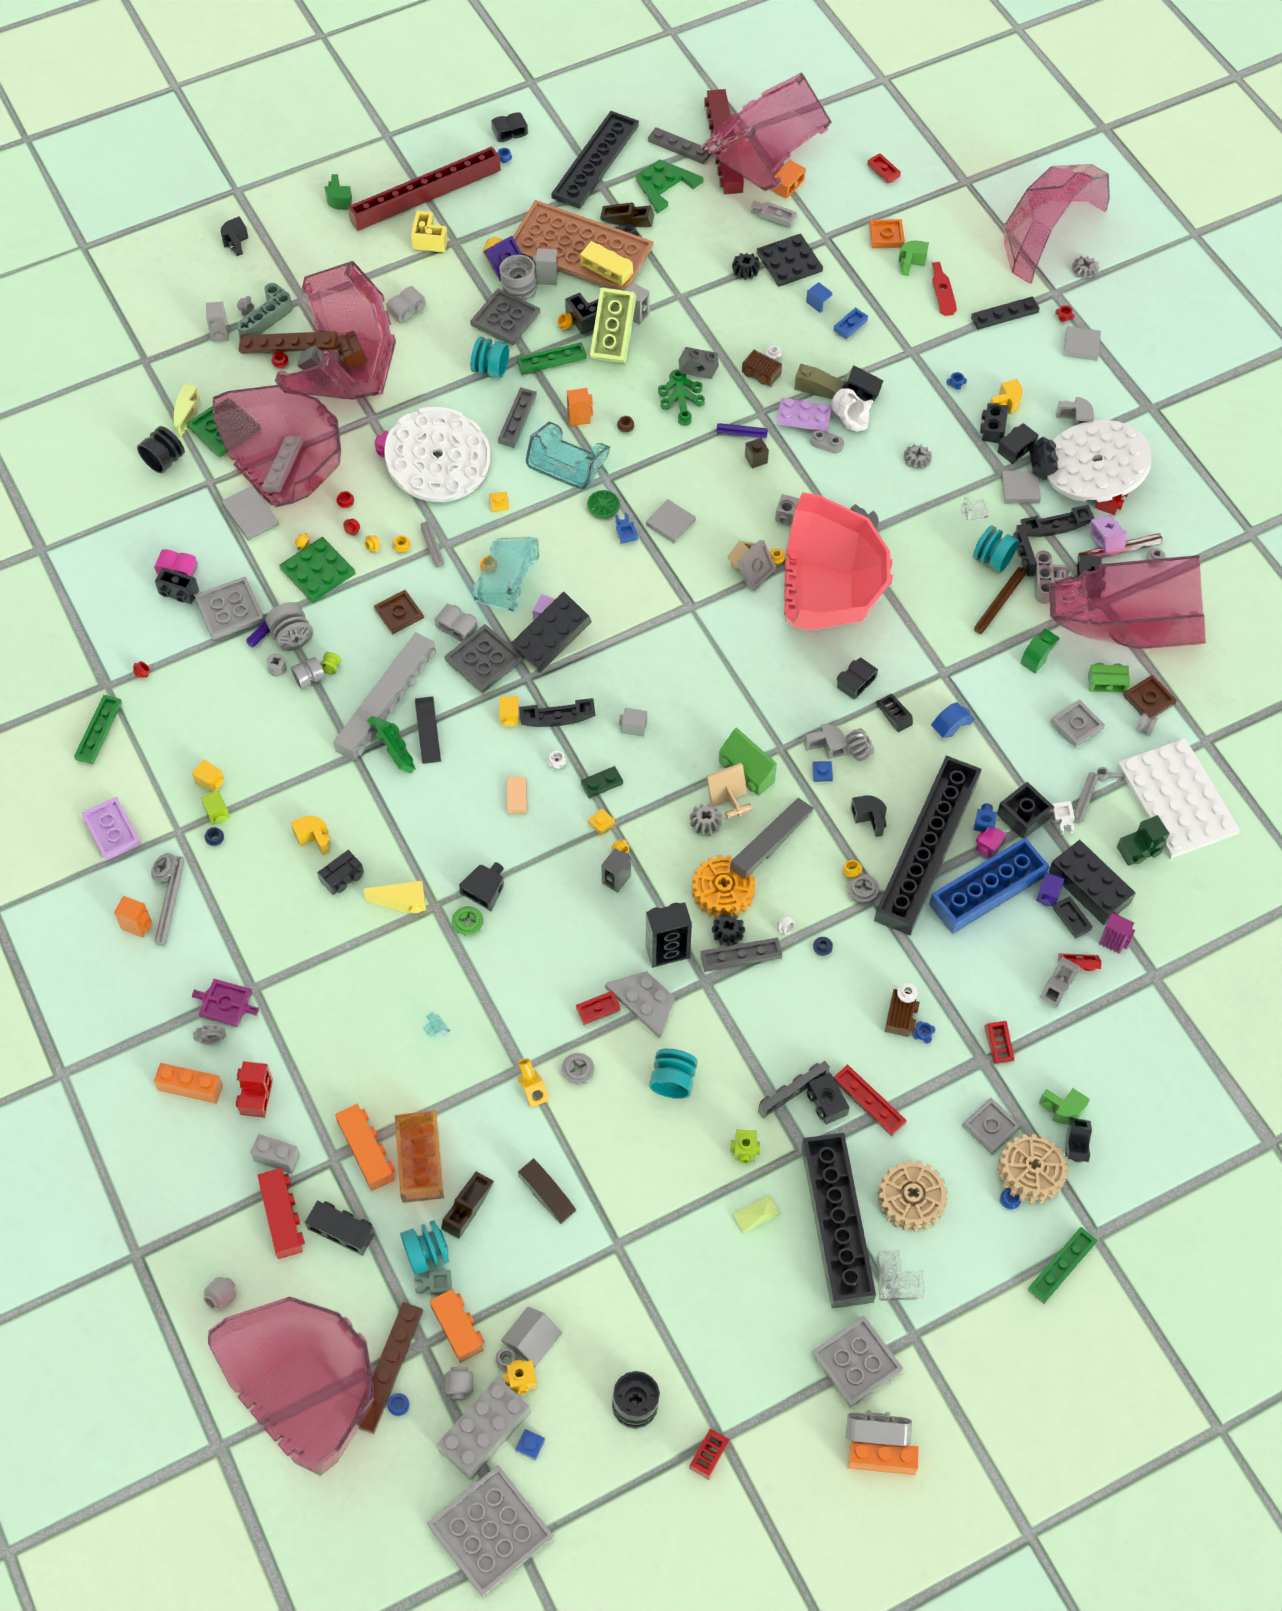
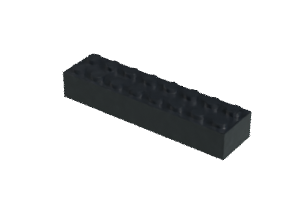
[801,1133,876,1309]

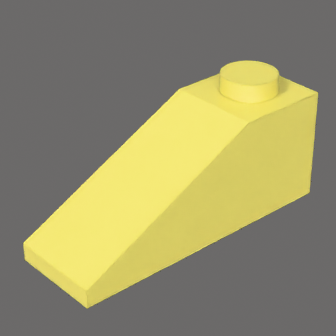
[363,881,426,913]

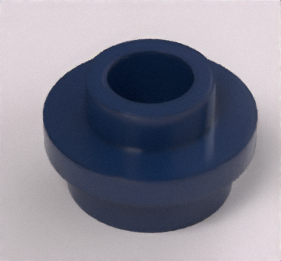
[204,827,224,846]
[813,937,833,956]

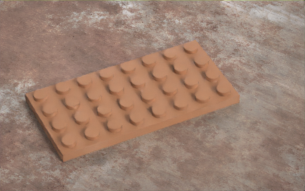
[513,200,654,291]

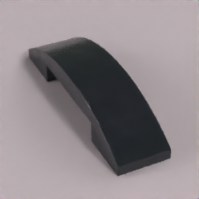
[1020,504,1095,537]
[415,696,441,764]
[519,698,596,727]

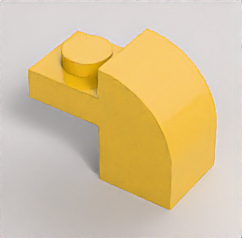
[990,379,1023,414]
[290,816,330,855]

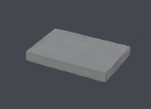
[221,485,279,540]

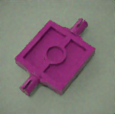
[192,979,259,1028]

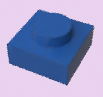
[812,761,833,782]
[515,1429,545,1461]

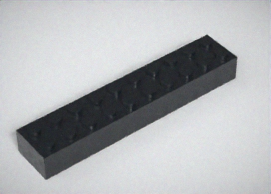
[874,755,982,936]

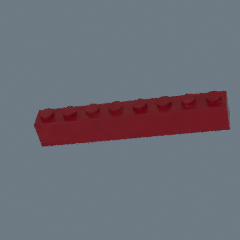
[704,89,744,195]

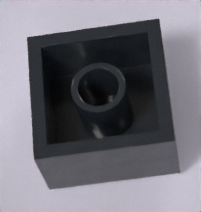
[997,782,1054,839]

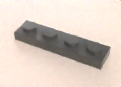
[648,127,712,164]
[498,387,537,448]
[700,937,782,972]
[758,1061,830,1118]

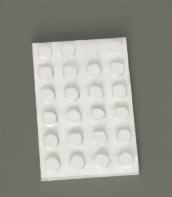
[1117,738,1240,859]

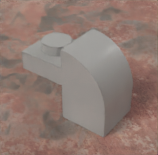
[1056,397,1094,426]
[804,724,848,759]
[1039,957,1080,1007]

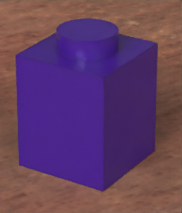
[1036,873,1064,907]

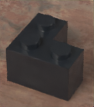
[565,292,599,335]

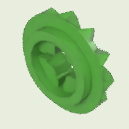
[452,906,483,936]

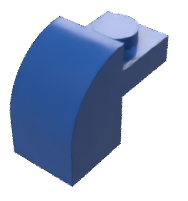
[931,702,975,738]

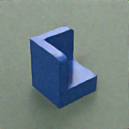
[806,282,832,313]

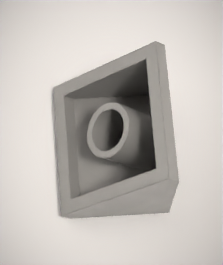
[501,1307,562,1367]

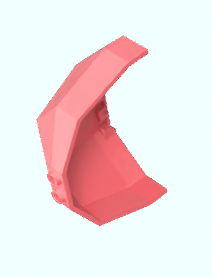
[784,492,893,630]

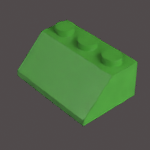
[719,727,777,796]

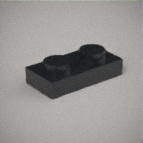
[1053,896,1093,939]

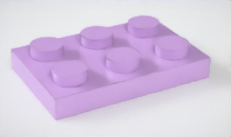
[776,398,832,432]
[81,797,141,861]

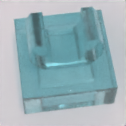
[423,1012,450,1037]

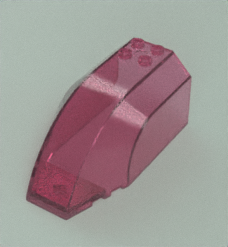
[1049,555,1206,649]

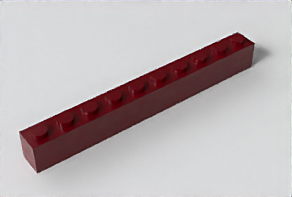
[348,146,501,231]

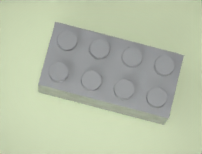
[436,1377,531,1480]

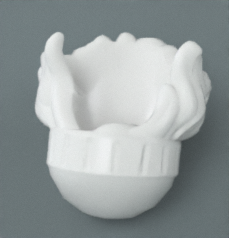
[831,389,873,432]

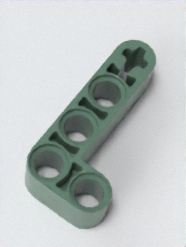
[237,283,293,337]

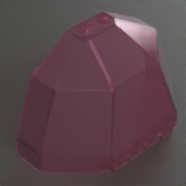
[1003,164,1110,284]
[212,385,341,507]
[208,1297,375,1476]

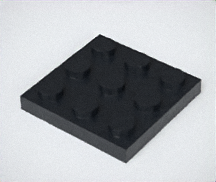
[756,233,823,287]

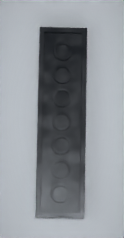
[551,111,639,209]

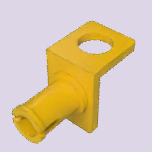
[517,1058,549,1108]

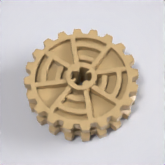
[997,1134,1069,1204]
[878,1160,948,1232]

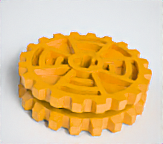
[692,855,756,919]

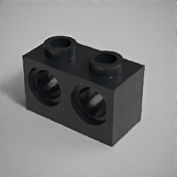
[979,403,1008,443]

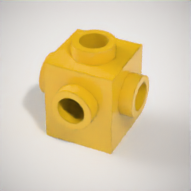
[504,1360,537,1394]

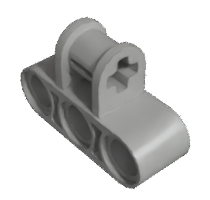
[1034,550,1070,604]
[846,1410,912,1446]

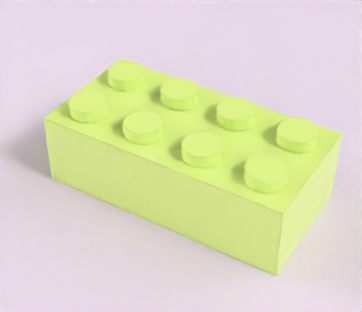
[590,288,637,364]

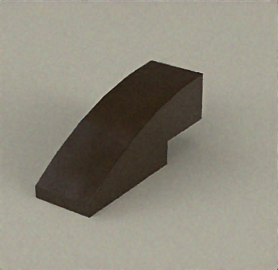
[600,202,655,227]
[518,1158,576,1224]
[441,1171,494,1239]

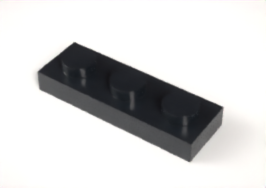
[1013,524,1037,577]

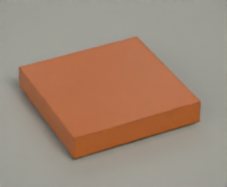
[869,219,905,248]

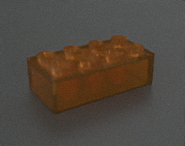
[395,1110,444,1203]

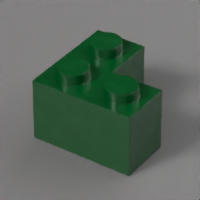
[1117,815,1170,866]

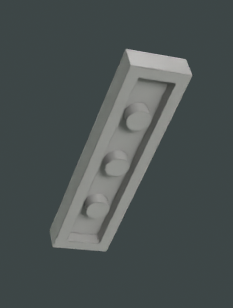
[262,436,304,492]

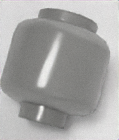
[204,1277,236,1310]
[445,1367,473,1400]

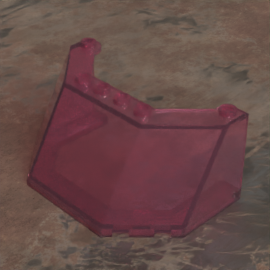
[701,72,832,191]
[275,261,396,400]

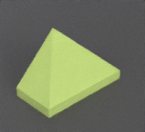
[733,1195,780,1233]

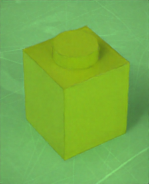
[201,790,230,825]

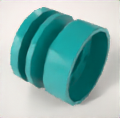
[470,336,510,378]
[973,525,1019,573]
[649,1048,698,1099]
[400,1220,449,1275]

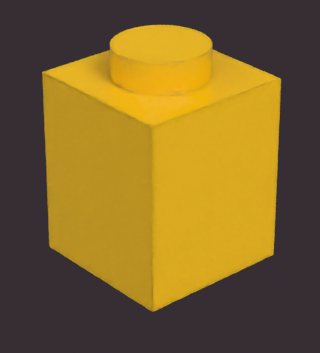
[499,696,519,727]
[192,760,224,793]

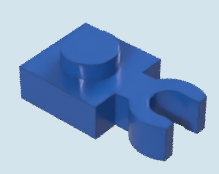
[615,513,638,544]

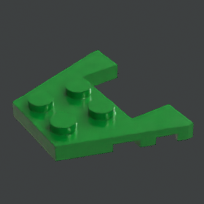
[636,159,704,214]

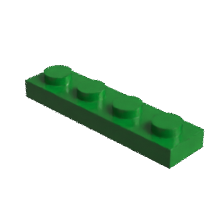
[516,342,587,375]
[74,694,122,764]
[1027,1227,1098,1304]

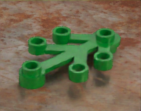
[658,369,705,426]

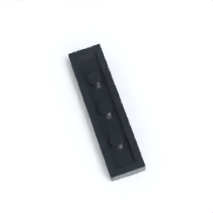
[971,296,1040,330]

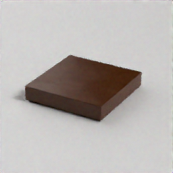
[374,590,424,635]
[1123,675,1177,718]

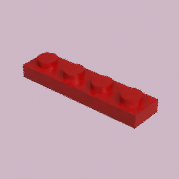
[833,1064,907,1136]

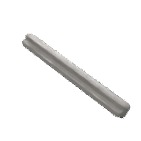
[155,856,185,946]

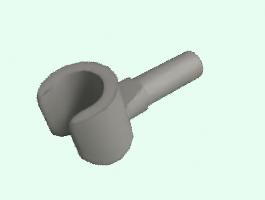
[1097,767,1124,782]

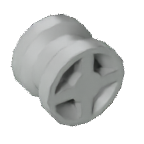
[266,653,287,677]
[1136,713,1158,736]

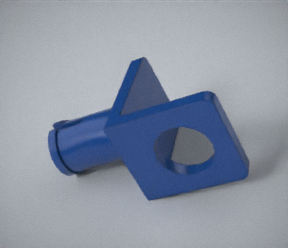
[973,803,997,832]

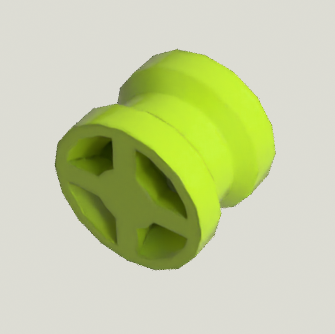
[320,652,342,675]

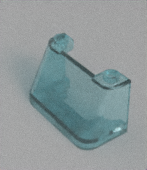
[526,421,610,490]
[471,537,539,612]

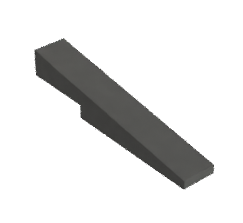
[730,798,814,880]

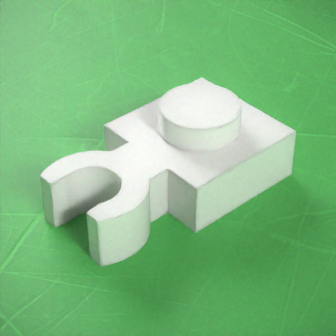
[1052,801,1075,835]

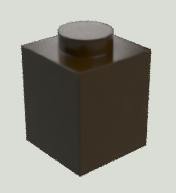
[745,438,769,469]

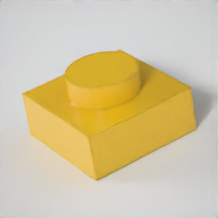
[489,491,509,512]
[588,809,615,835]

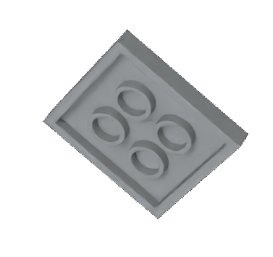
[194,576,265,640]
[811,1316,903,1408]

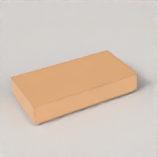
[507,777,527,814]

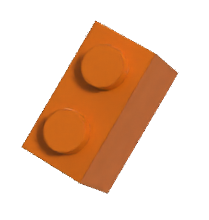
[770,160,806,199]
[567,388,593,426]
[114,896,152,938]

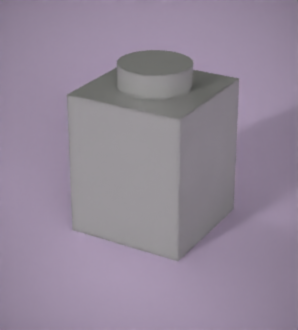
[619,708,647,737]

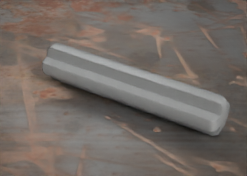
[421,521,444,567]
[1074,772,1099,822]

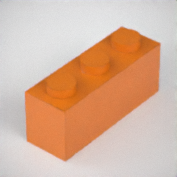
[154,1063,223,1104]
[429,1289,484,1363]
[848,1441,919,1475]

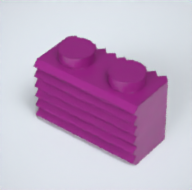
[1099,912,1135,954]

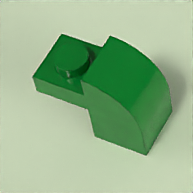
[324,174,352,210]
[1020,628,1060,674]

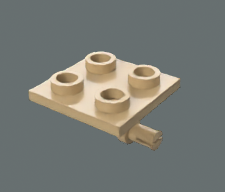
[706,763,753,819]

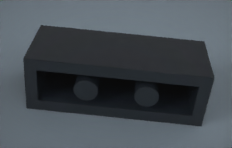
[305,1200,375,1256]

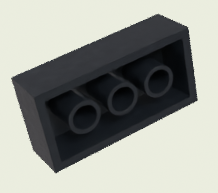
[511,591,592,673]
[1048,839,1136,925]
[646,902,692,968]

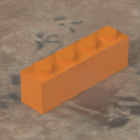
[335,1103,395,1192]

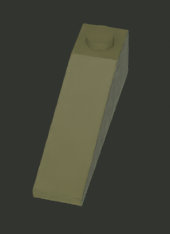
[794,364,844,399]

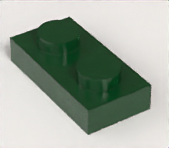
[581,766,623,799]

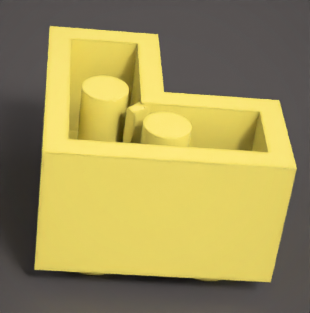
[411,211,448,252]

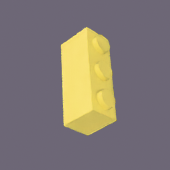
[580,241,633,286]

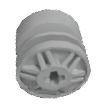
[499,255,537,300]
[265,602,313,651]

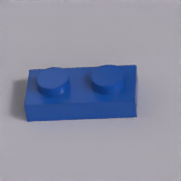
[833,307,868,339]

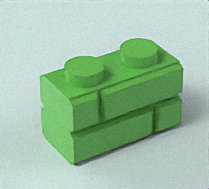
[1088,663,1130,692]

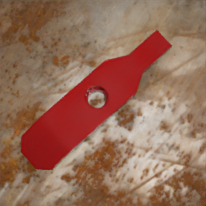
[932,262,957,316]

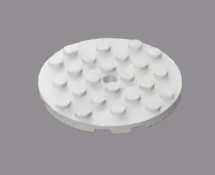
[385,407,490,502]
[1047,420,1152,502]

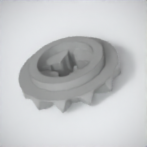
[1072,256,1099,278]
[904,444,932,468]
[151,853,178,883]
[847,874,879,903]
[193,1024,226,1044]
[562,1053,594,1085]

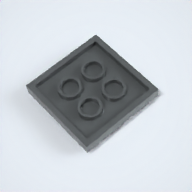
[470,288,540,345]
[445,624,523,693]

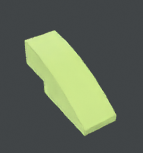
[174,383,200,438]

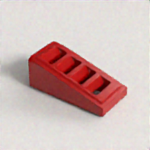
[984,1021,1015,1064]
[689,1429,730,1480]

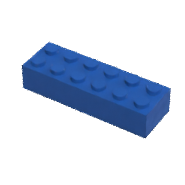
[929,837,1049,934]

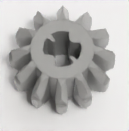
[845,728,874,761]
[690,803,722,836]

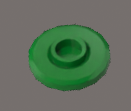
[587,490,620,518]

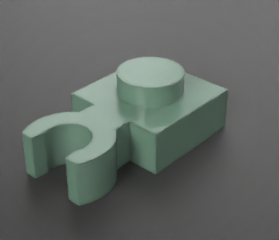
[414,1270,452,1295]

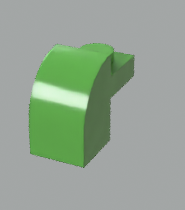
[898,240,929,276]
[1039,1088,1090,1124]

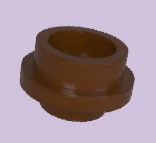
[617,416,634,432]

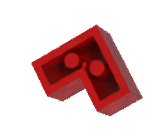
[236,1061,273,1118]

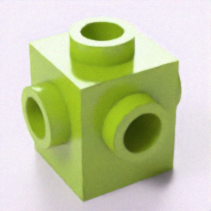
[730,1129,760,1164]

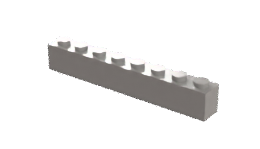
[333,632,436,761]

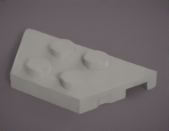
[605,971,675,1038]

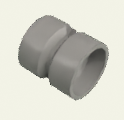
[291,657,325,689]

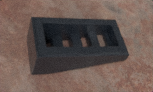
[876,693,913,732]

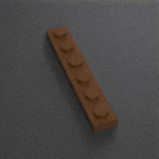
[238,331,338,354]
[353,1302,423,1434]

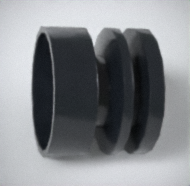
[137,426,185,474]
[612,1371,660,1429]

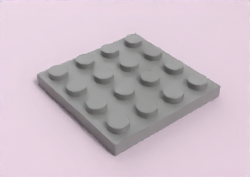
[427,1465,554,1598]

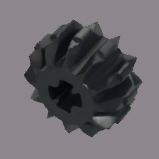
[732,252,760,281]
[712,912,745,946]

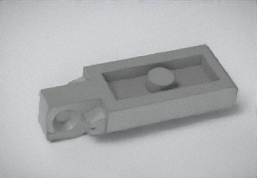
[751,201,797,228]

